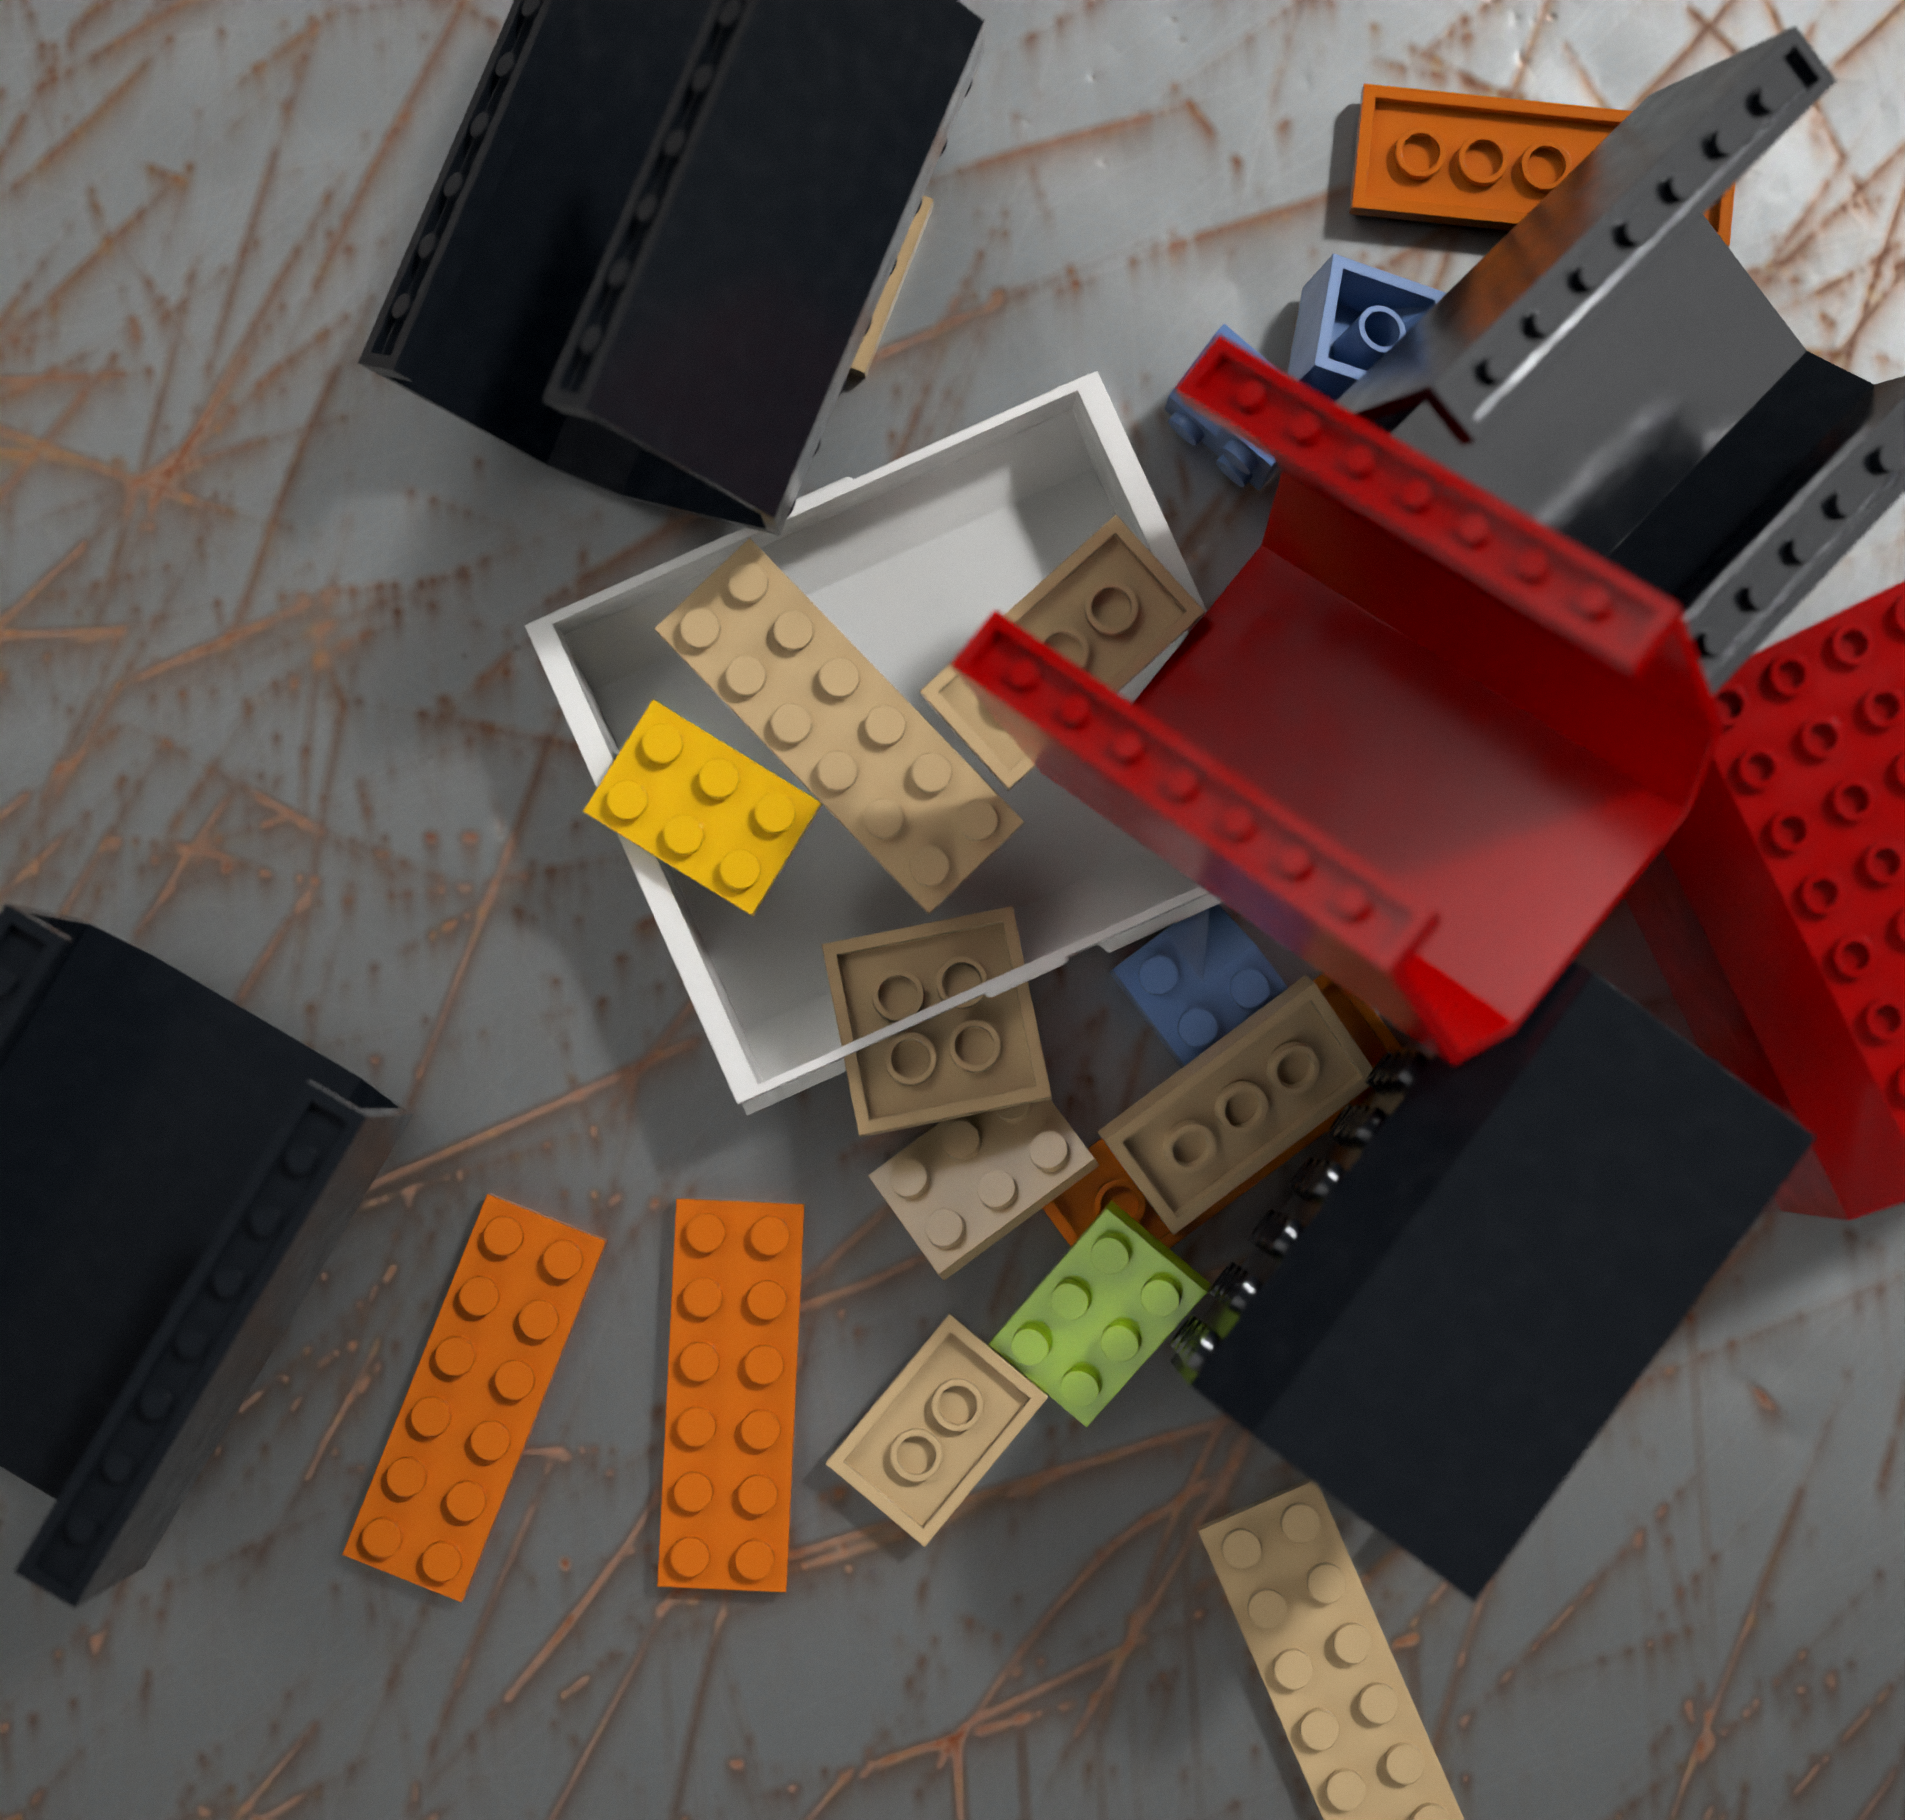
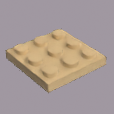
[822,906,1052,1137]

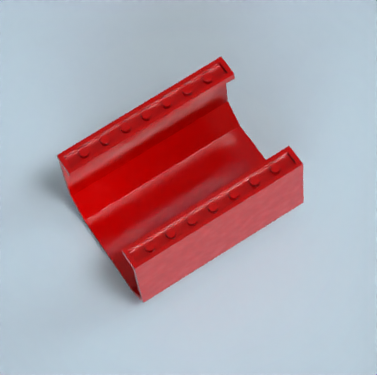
[950,335,1724,1066]
[1623,580,1905,1221]

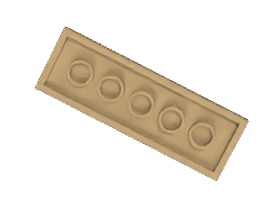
[654,538,1024,915]
[1196,1478,1464,1820]

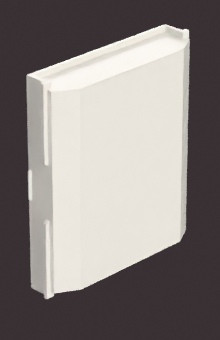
[525,371,1222,1116]

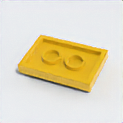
[583,699,822,917]

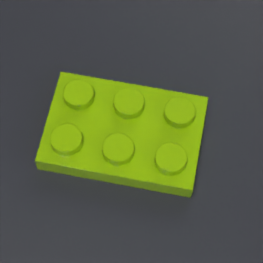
[988,1200,1211,1427]

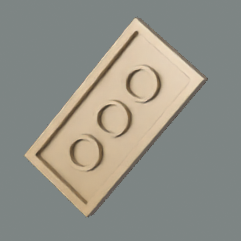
[920,515,1205,791]
[1097,975,1373,1235]

